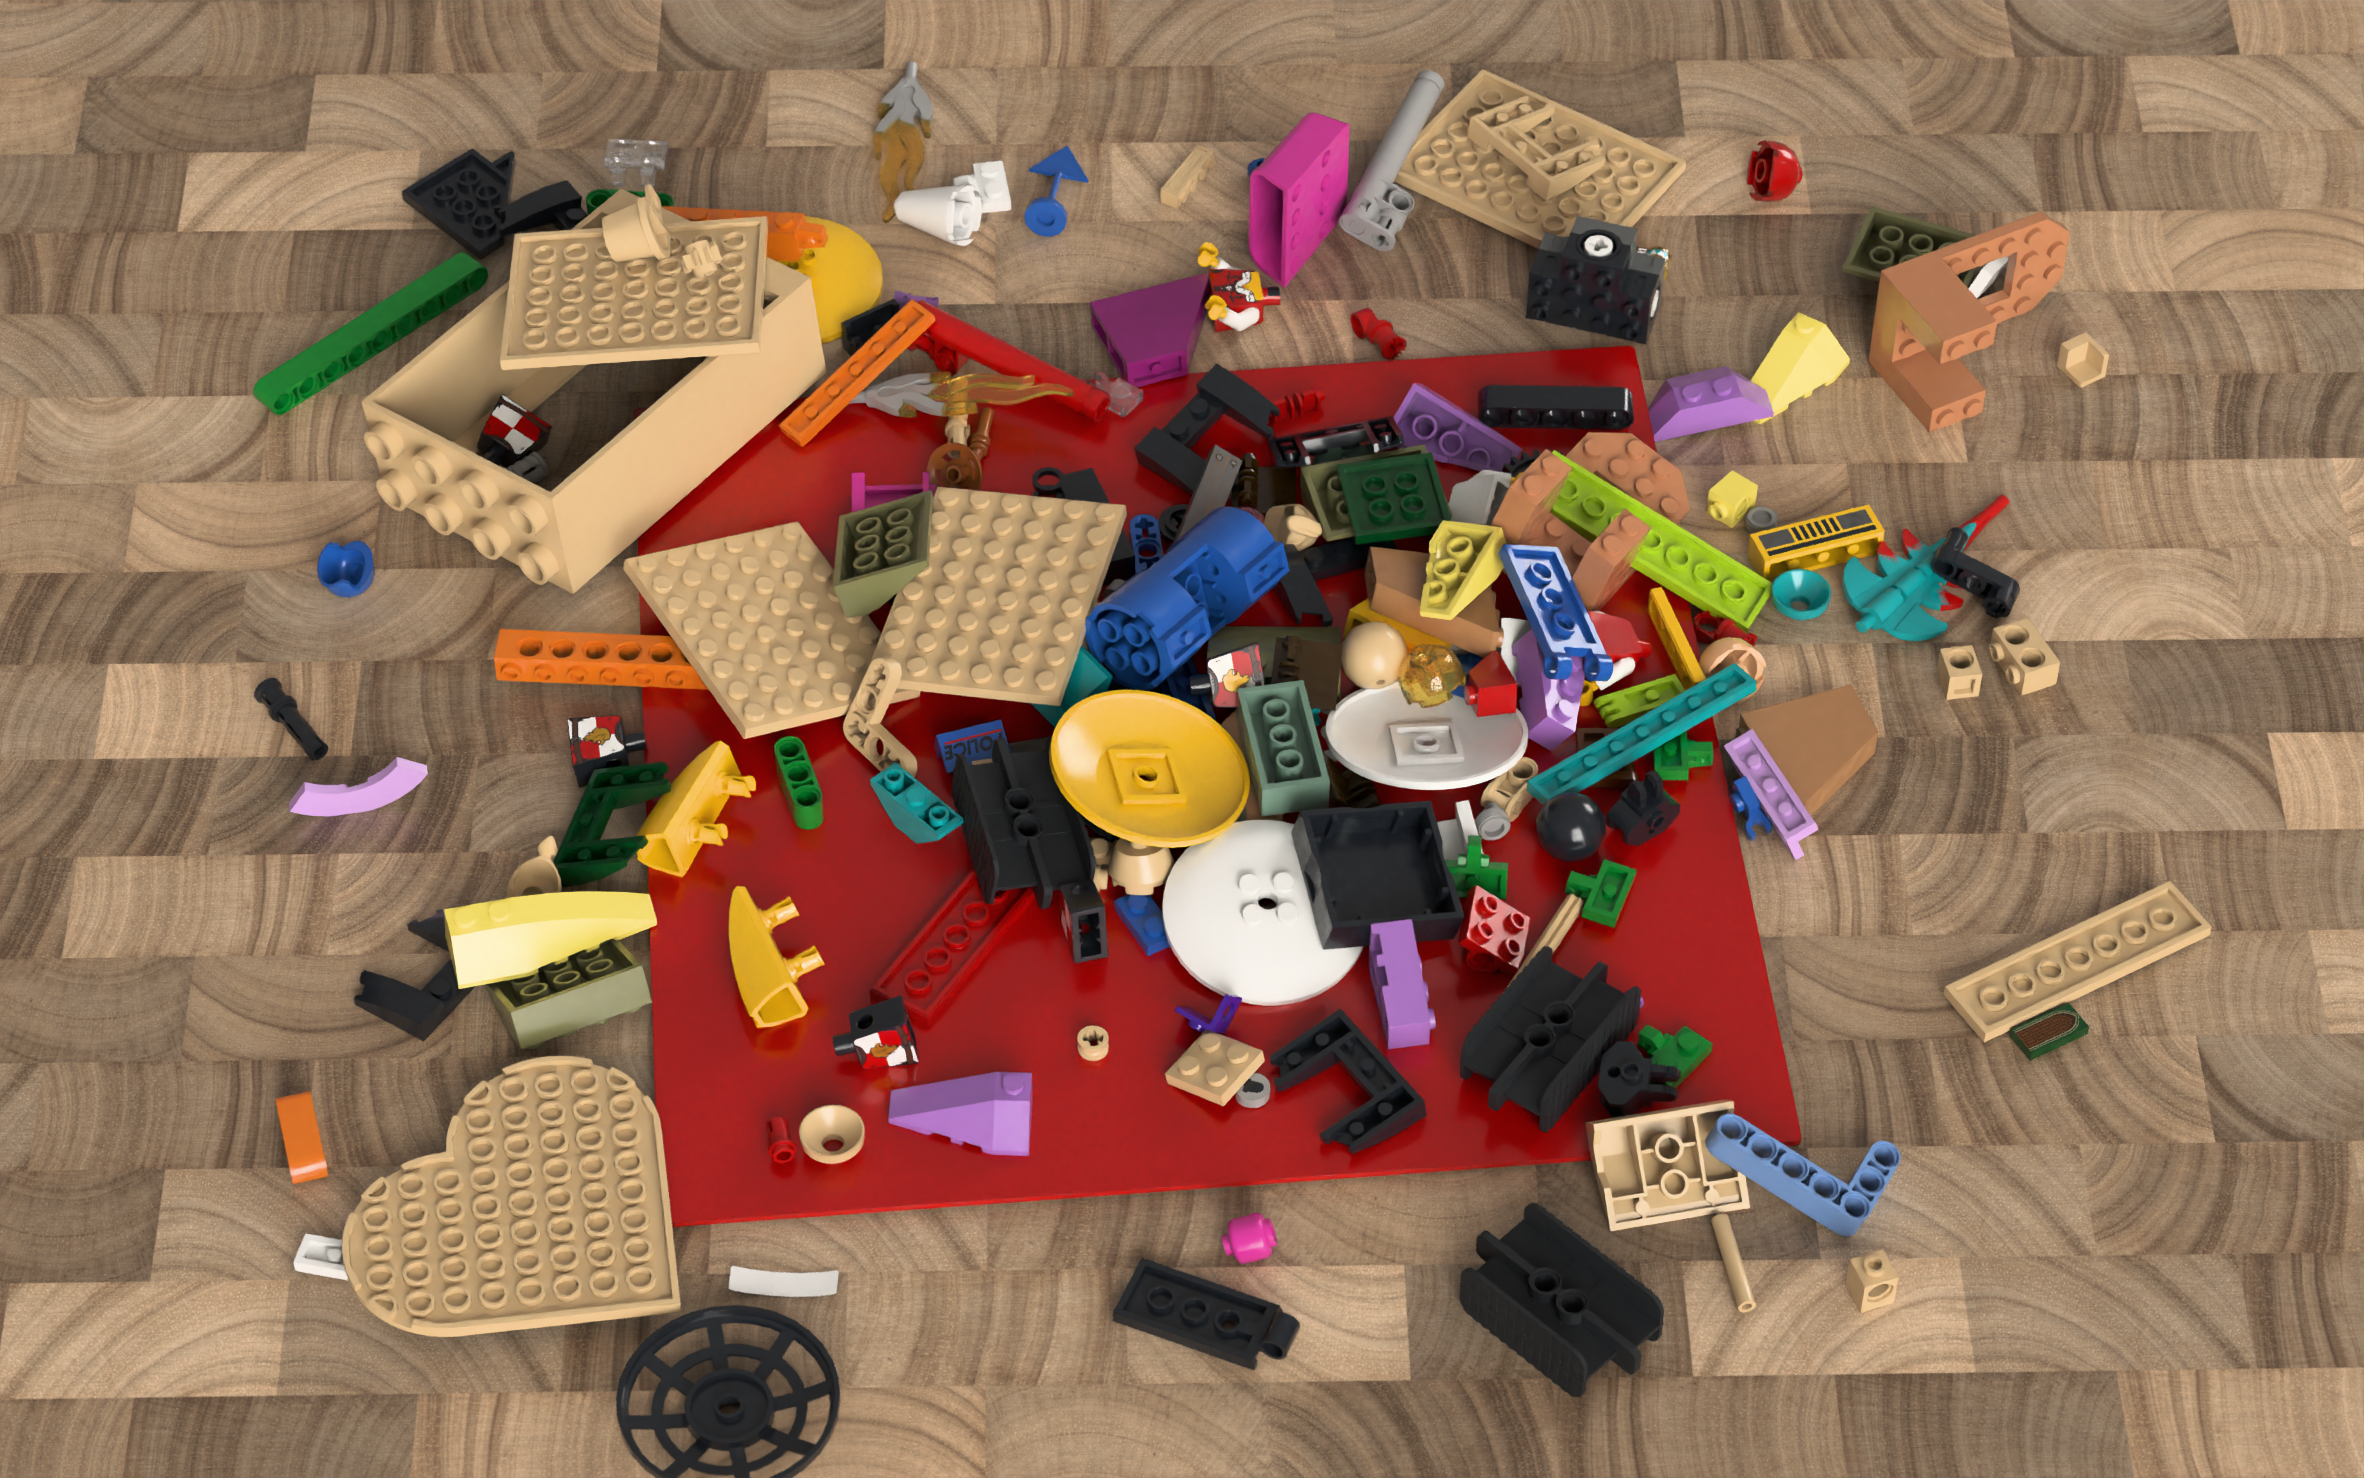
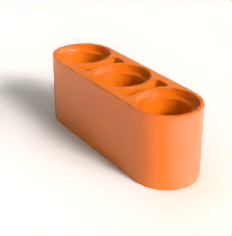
[275,1091,328,1184]

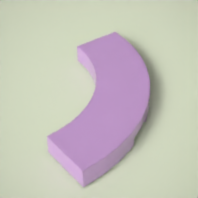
[289,757,428,817]

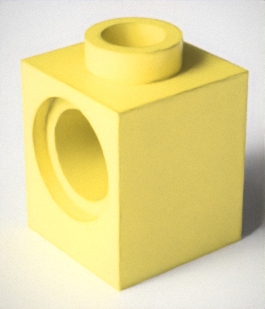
[1706,470,1758,528]

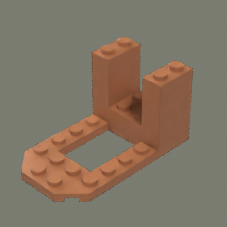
[1868,211,2070,432]
[1490,432,1690,611]

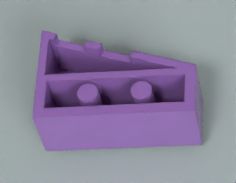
[1511,629,1586,751]
[1368,919,1436,1049]

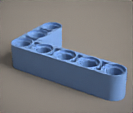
[1705,1113,1901,1237]

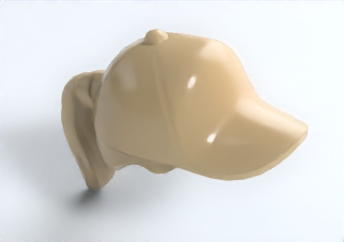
[1264,504,1322,551]
[506,835,562,898]

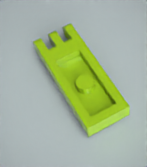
[1593,674,1686,728]

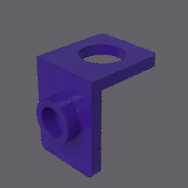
[1174,994,1242,1034]

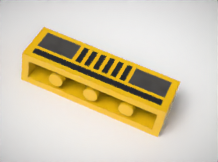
[1747,504,1885,581]

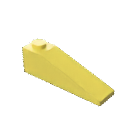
[1751,312,1850,424]
[1420,520,1506,620]

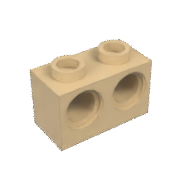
[1988,617,2060,696]

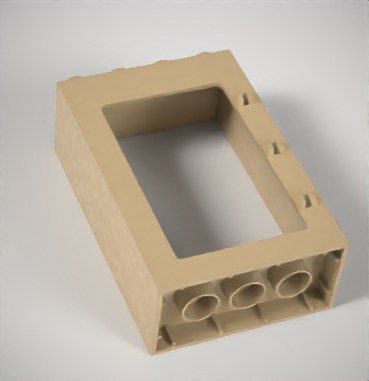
[362,189,827,594]

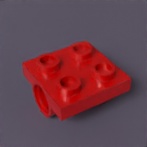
[1458,885,1530,977]

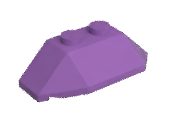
[1648,366,1774,442]

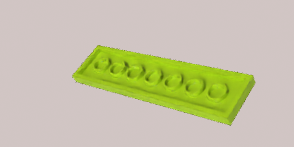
[1550,450,1773,633]

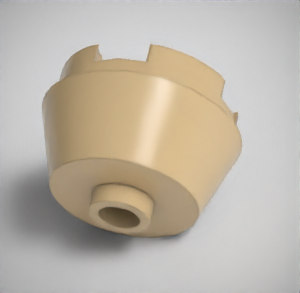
[1108,838,1175,895]

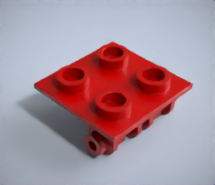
[1267,387,1337,438]

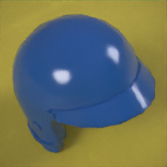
[317,541,375,598]

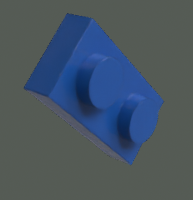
[1114,894,1170,956]

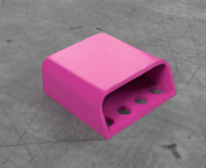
[1249,112,1350,288]

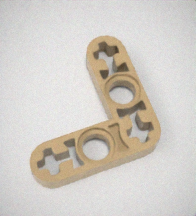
[843,657,917,777]

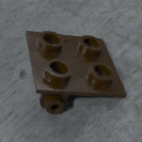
[1231,453,1297,515]
[1271,636,1343,711]
[1322,750,1382,808]

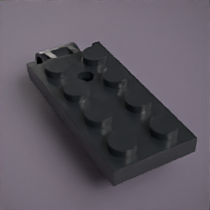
[1113,1258,1300,1371]

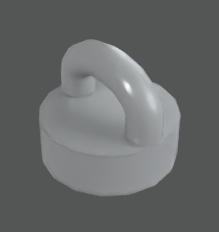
[1475,802,1511,840]

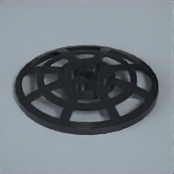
[616,1305,841,1478]

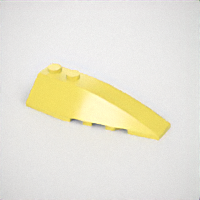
[444,891,657,989]

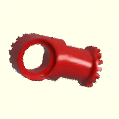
[1350,308,1407,361]
[1694,610,1757,646]

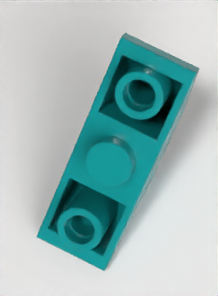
[870,762,963,844]

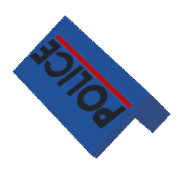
[934,719,1011,774]

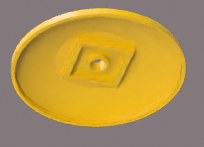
[775,216,883,344]
[1049,690,1250,848]

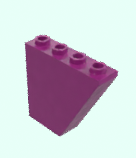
[1090,273,1210,389]

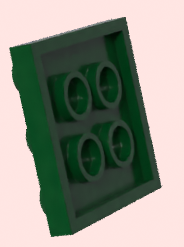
[1336,452,1451,545]

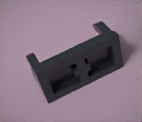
[841,299,900,356]

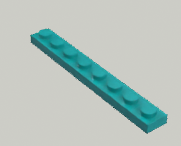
[1527,663,1757,805]

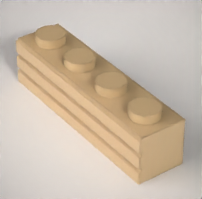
[1161,144,1215,209]

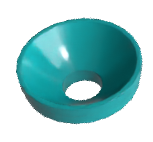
[1771,569,1831,621]

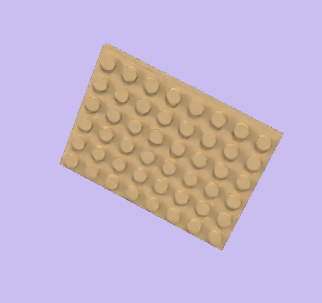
[1394,69,1686,249]
[500,216,768,370]
[870,487,1127,706]
[623,521,921,739]

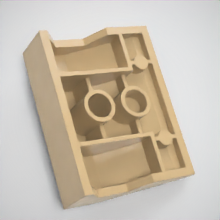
[1585,1100,1750,1231]

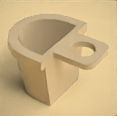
[602,184,671,262]

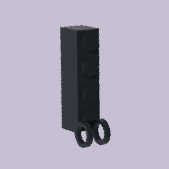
[1032,467,1135,586]

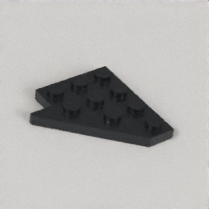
[402,148,516,260]

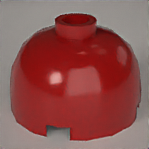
[1747,140,1803,202]

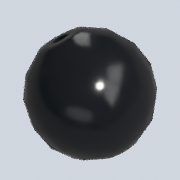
[1536,792,1606,862]

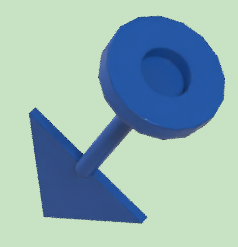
[1024,146,1088,237]

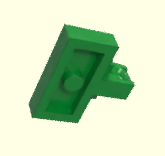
[1653,731,1713,780]
[1445,835,1508,899]
[1565,859,1637,928]
[1637,1025,1713,1088]

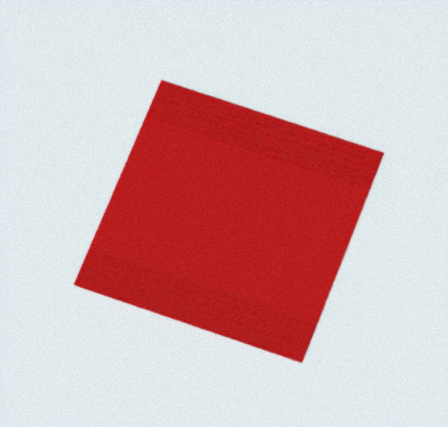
[634,346,1802,1227]

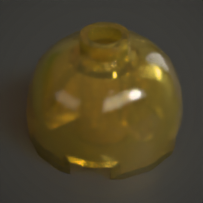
[1398,644,1467,708]

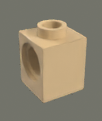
[1937,645,1982,700]
[1845,1249,1898,1313]

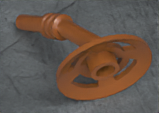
[927,408,994,491]

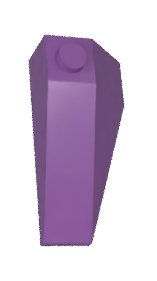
[1393,383,1523,472]
[888,1072,1033,1156]

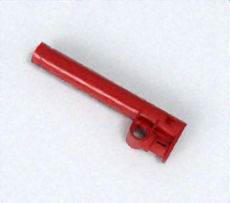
[907,300,1111,422]

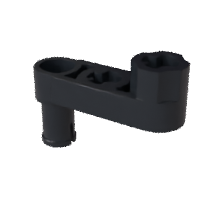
[1930,527,2020,619]

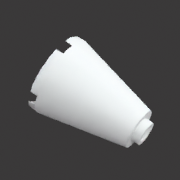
[894,185,982,246]

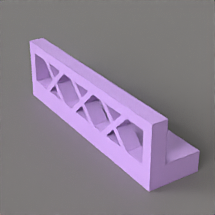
[1724,729,1819,860]

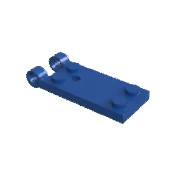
[1498,544,1613,682]

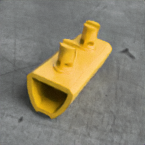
[635,741,756,877]
[729,886,825,1028]

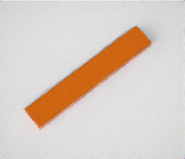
[779,299,936,448]

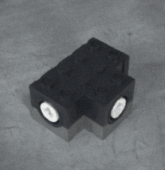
[1526,216,1666,344]

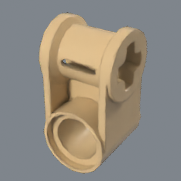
[1480,757,1538,822]

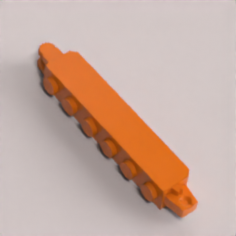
[661,206,828,261]

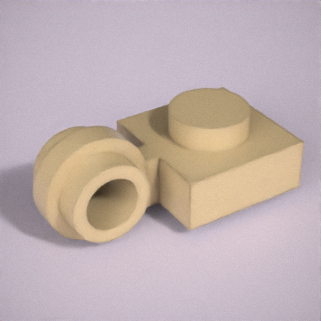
[1090,837,1117,893]

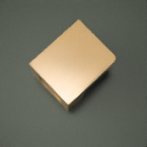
[2057,332,2109,388]

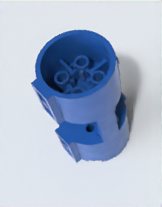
[1085,507,1290,691]

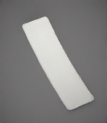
[728,1266,839,1297]

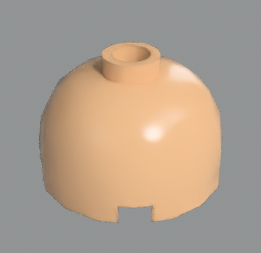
[1698,637,1766,704]

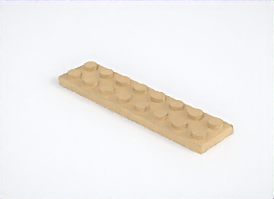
[1944,881,2212,1042]

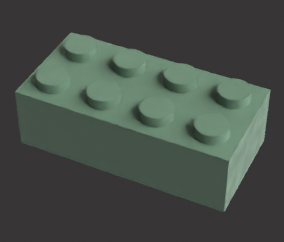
[1236,680,1330,816]

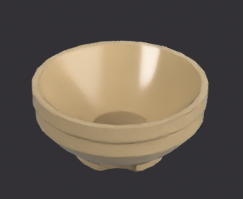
[799,1105,865,1164]

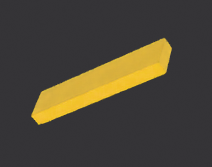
[1648,587,1706,690]

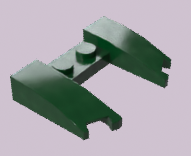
[553,762,671,888]

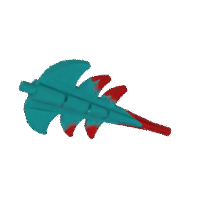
[1841,495,2009,642]

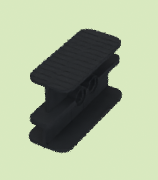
[952,736,1096,909]
[1460,946,1641,1133]
[1459,1202,1664,1397]

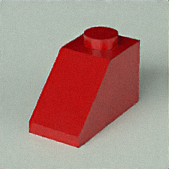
[1464,651,1517,717]

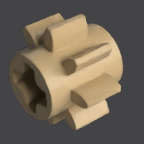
[680,240,722,279]

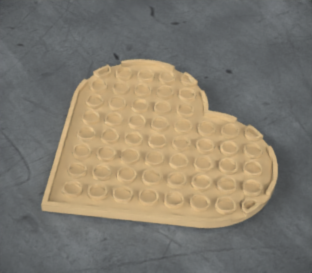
[342,1056,681,1337]

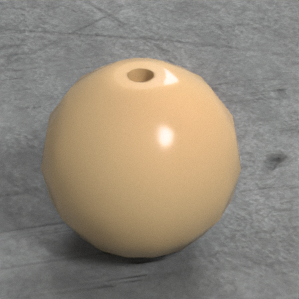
[1341,621,1408,690]

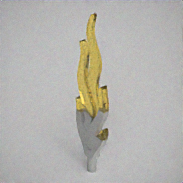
[873,62,933,223]
[849,371,1074,418]

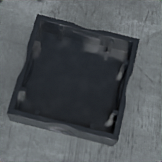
[1291,801,1464,950]

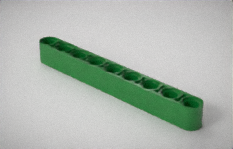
[253,252,489,415]

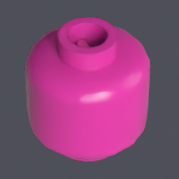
[1222,1213,1278,1264]

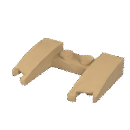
[1467,95,1606,201]

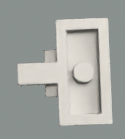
[953,160,1011,213]

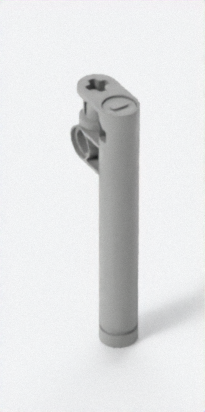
[1339,70,1445,252]

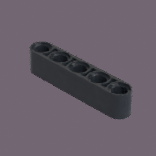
[1478,385,1634,429]

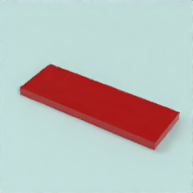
[870,867,1036,1026]

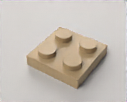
[1165,1029,1265,1106]

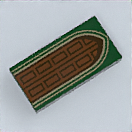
[2010,1003,2089,1061]

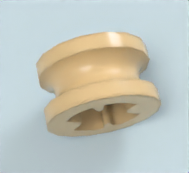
[1077,1025,1109,1061]

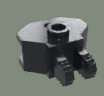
[1605,770,1680,846]
[1598,1041,1681,1118]

